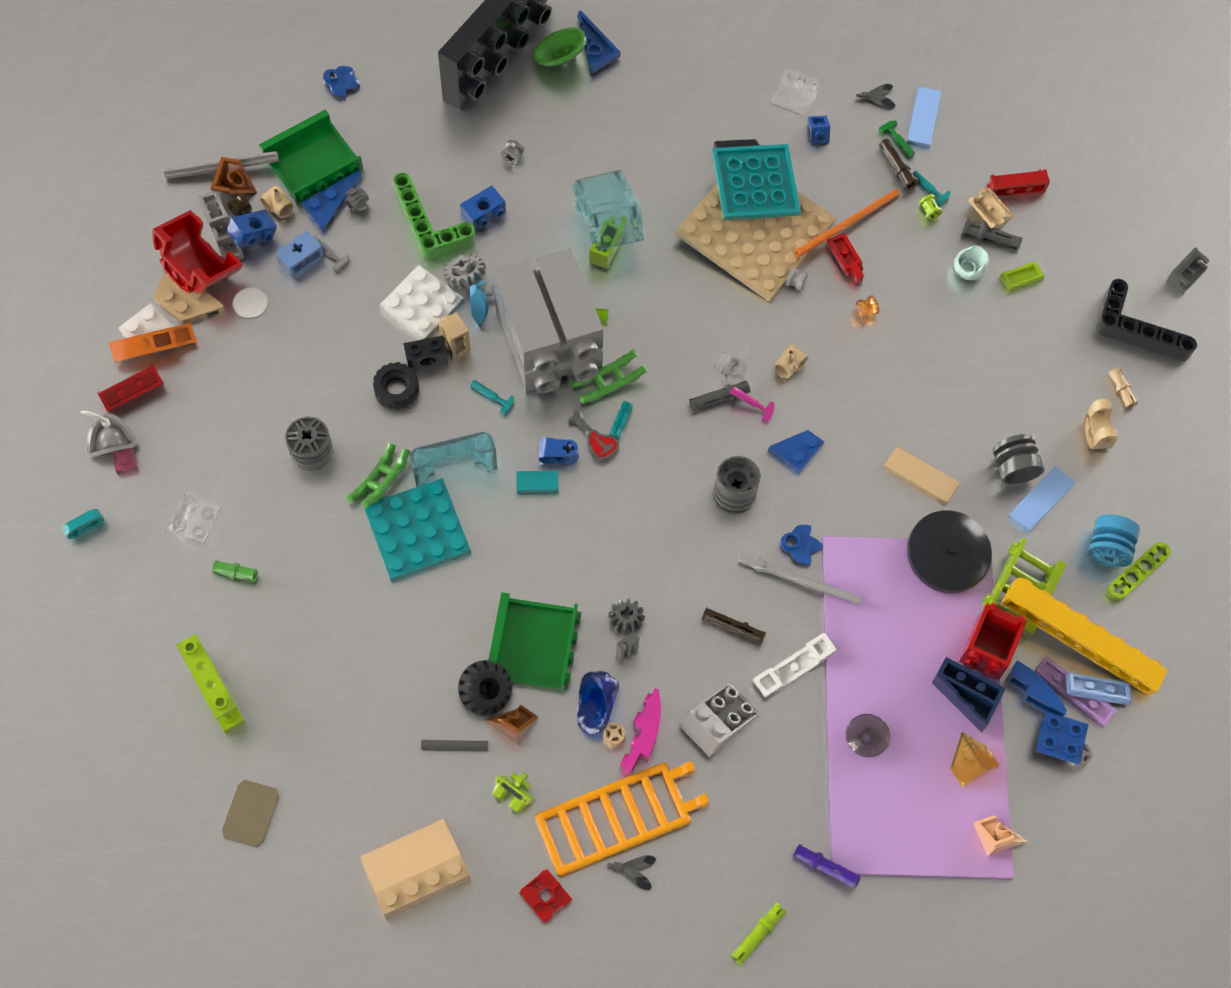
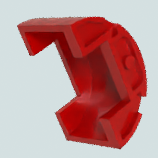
[152,210,243,294]

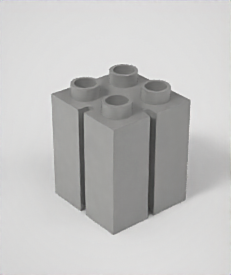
[493,248,604,393]

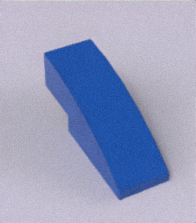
[1005,660,1067,716]

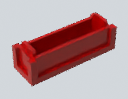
[986,169,1050,198]
[96,364,163,412]

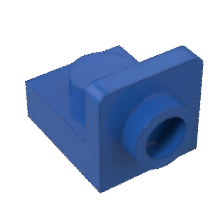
[808,115,830,144]

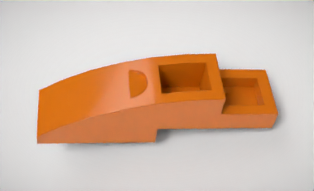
[109,323,196,362]

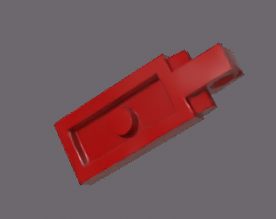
[826,233,864,285]

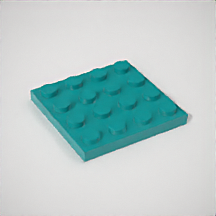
[712,144,801,221]
[364,478,471,581]

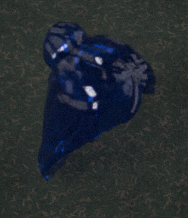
[577,671,620,735]

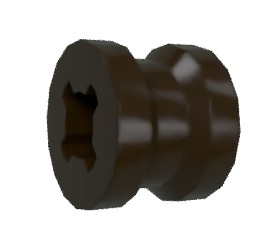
[227,194,252,216]

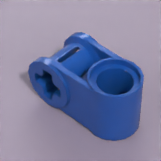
[538,438,579,465]

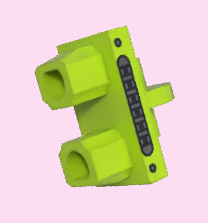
[492,772,536,812]

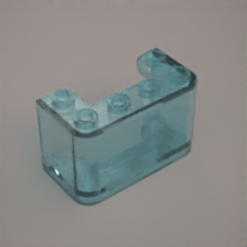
[572,170,644,251]

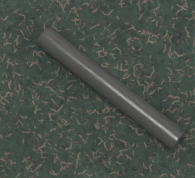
[421,740,488,750]

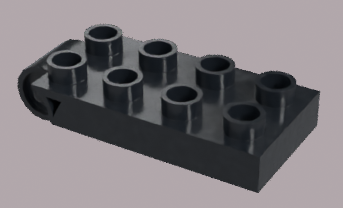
[438,0,552,110]

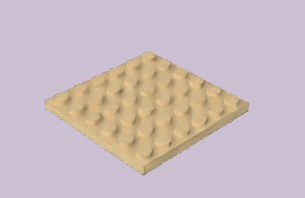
[675,183,836,302]

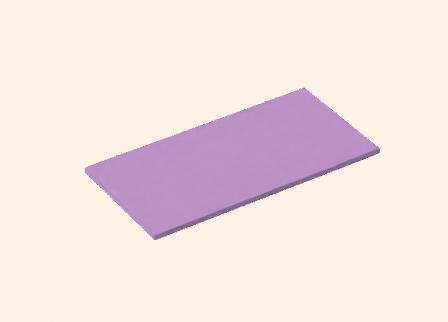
[822,536,1014,879]

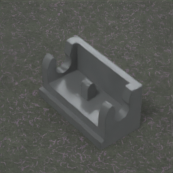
[1167,247,1209,294]

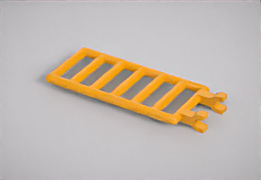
[535,761,709,876]

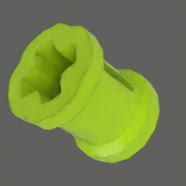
[919,194,943,220]

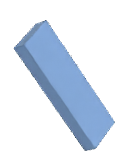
[1065,672,1132,705]

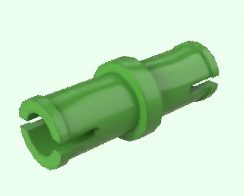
[212,560,258,582]

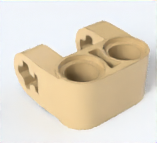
[1085,399,1118,449]

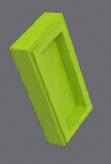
[1000,261,1045,292]

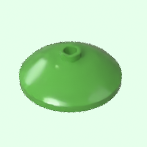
[533,27,586,67]

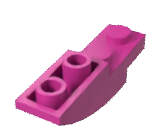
[620,688,661,777]

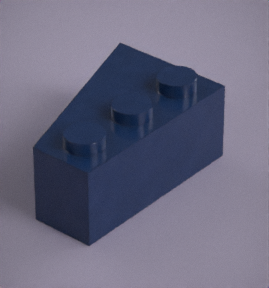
[932,657,1006,733]

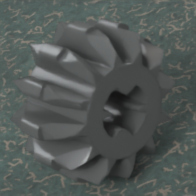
[608,597,645,635]

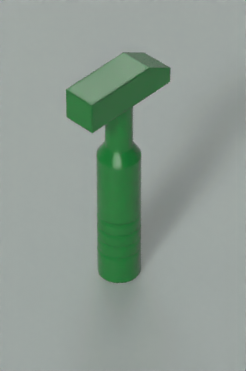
[879,120,915,158]

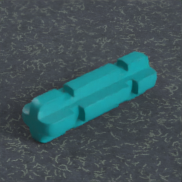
[609,401,633,439]

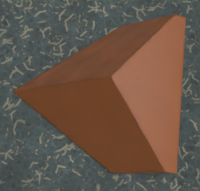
[210,157,257,194]
[484,705,538,745]

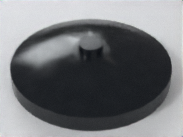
[907,510,992,593]

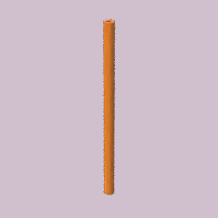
[794,189,900,258]

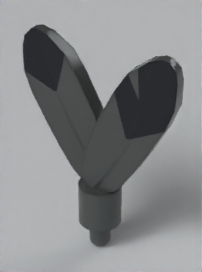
[856,84,896,109]
[607,855,656,890]

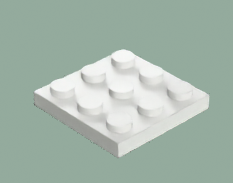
[379,265,464,339]

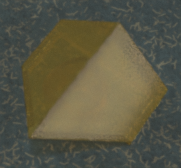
[950,732,1000,787]

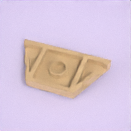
[154,271,225,325]

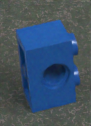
[460,185,506,230]
[227,210,277,248]

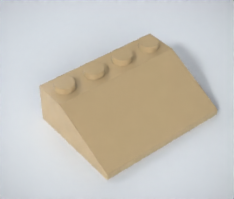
[360,818,471,920]

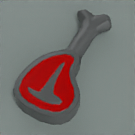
[568,410,619,463]

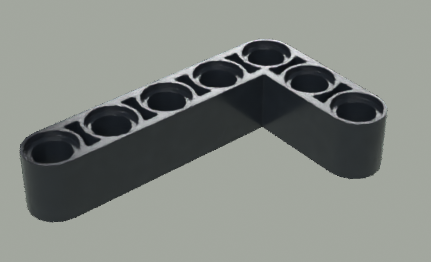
[1096,279,1197,361]

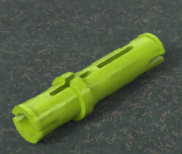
[731,903,787,965]

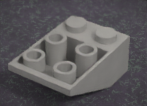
[679,682,760,758]

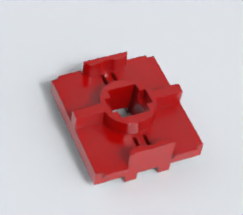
[519,869,572,923]

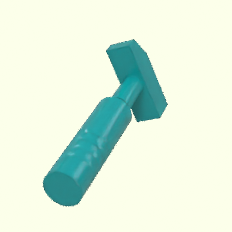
[912,170,951,207]
[470,380,514,416]

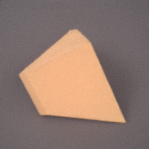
[974,815,1028,856]

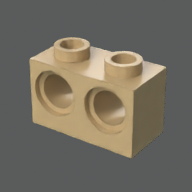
[439,312,471,359]

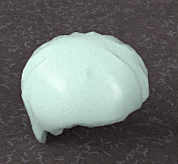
[954,245,989,281]

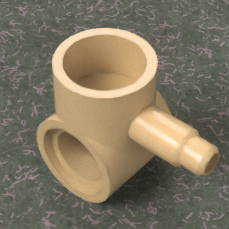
[259,185,294,219]
[774,344,809,379]

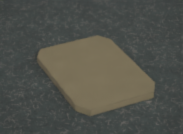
[222,780,279,847]

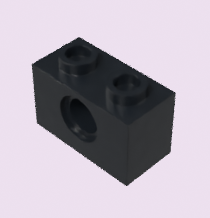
[403,335,449,371]

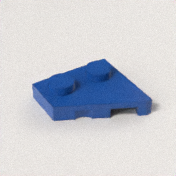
[768,430,825,474]

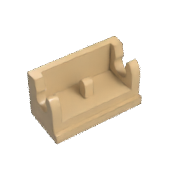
[968,188,1014,229]

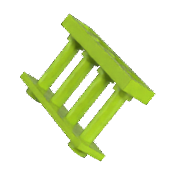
[982,538,1067,639]
[176,634,245,734]

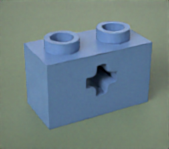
[276,231,324,278]

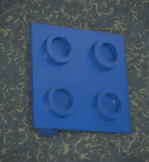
[1035,711,1089,765]

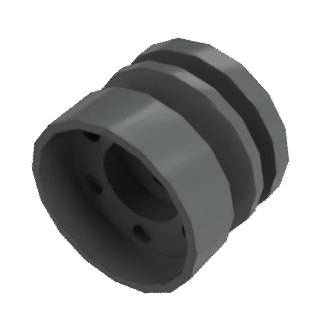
[285,416,334,471]
[992,434,1045,485]
[713,456,761,511]

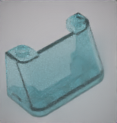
[409,432,498,487]

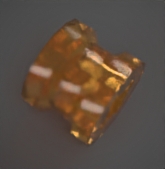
[856,295,879,319]

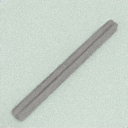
[163,151,279,179]

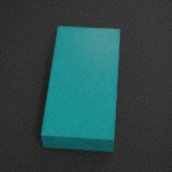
[516,470,559,493]

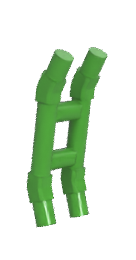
[571,349,647,404]
[347,443,410,508]

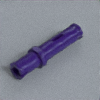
[793,844,861,889]

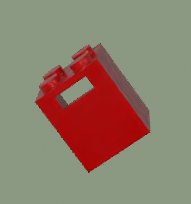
[959,602,1027,680]

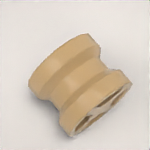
[603,722,625,748]

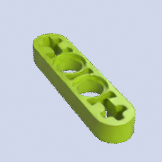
[1107,542,1171,601]

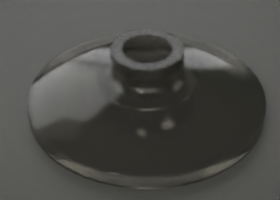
[846,714,890,758]

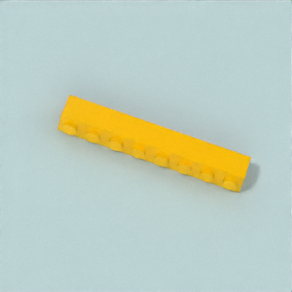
[1000,577,1168,696]

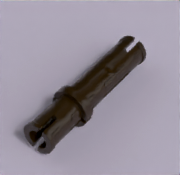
[702,607,766,645]

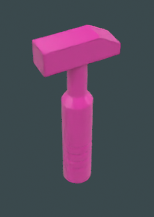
[730,386,775,422]

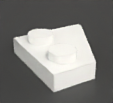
[118,303,174,338]

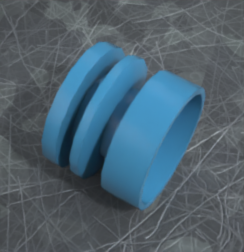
[1088,514,1140,567]

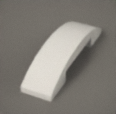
[753,633,837,698]

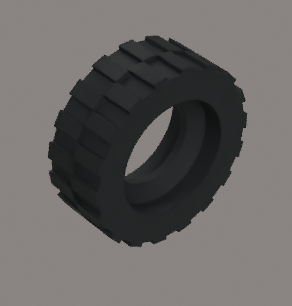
[373,362,419,409]

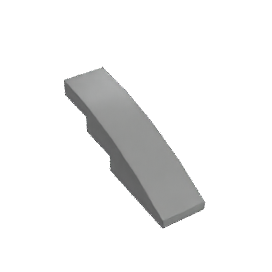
[198,191,245,260]

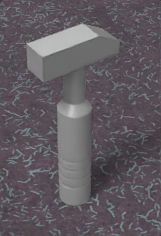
[313,235,350,273]

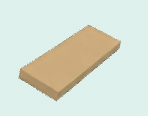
[883,446,960,505]

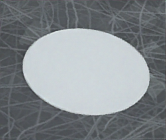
[233,288,268,318]

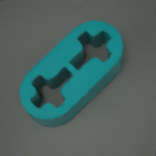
[62,509,104,539]

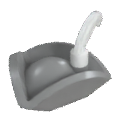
[80,411,137,457]

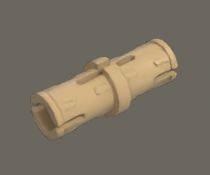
[1109,368,1138,409]

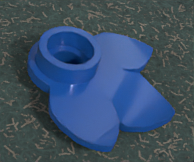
[323,66,360,98]
[780,525,823,565]

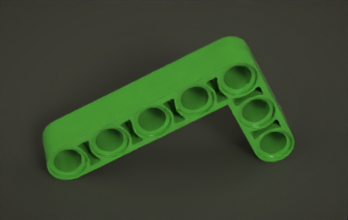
[393,172,476,260]

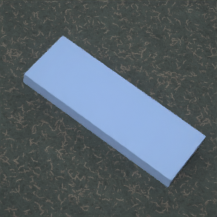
[907,86,942,148]
[1009,466,1075,533]

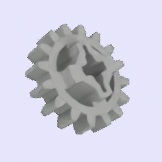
[443,253,486,289]

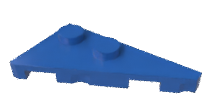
[577,10,621,74]
[301,170,362,233]

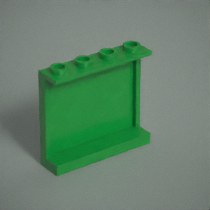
[259,109,363,204]
[488,592,581,692]

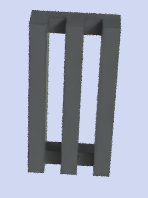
[616,632,640,664]

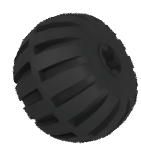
[458,660,512,715]

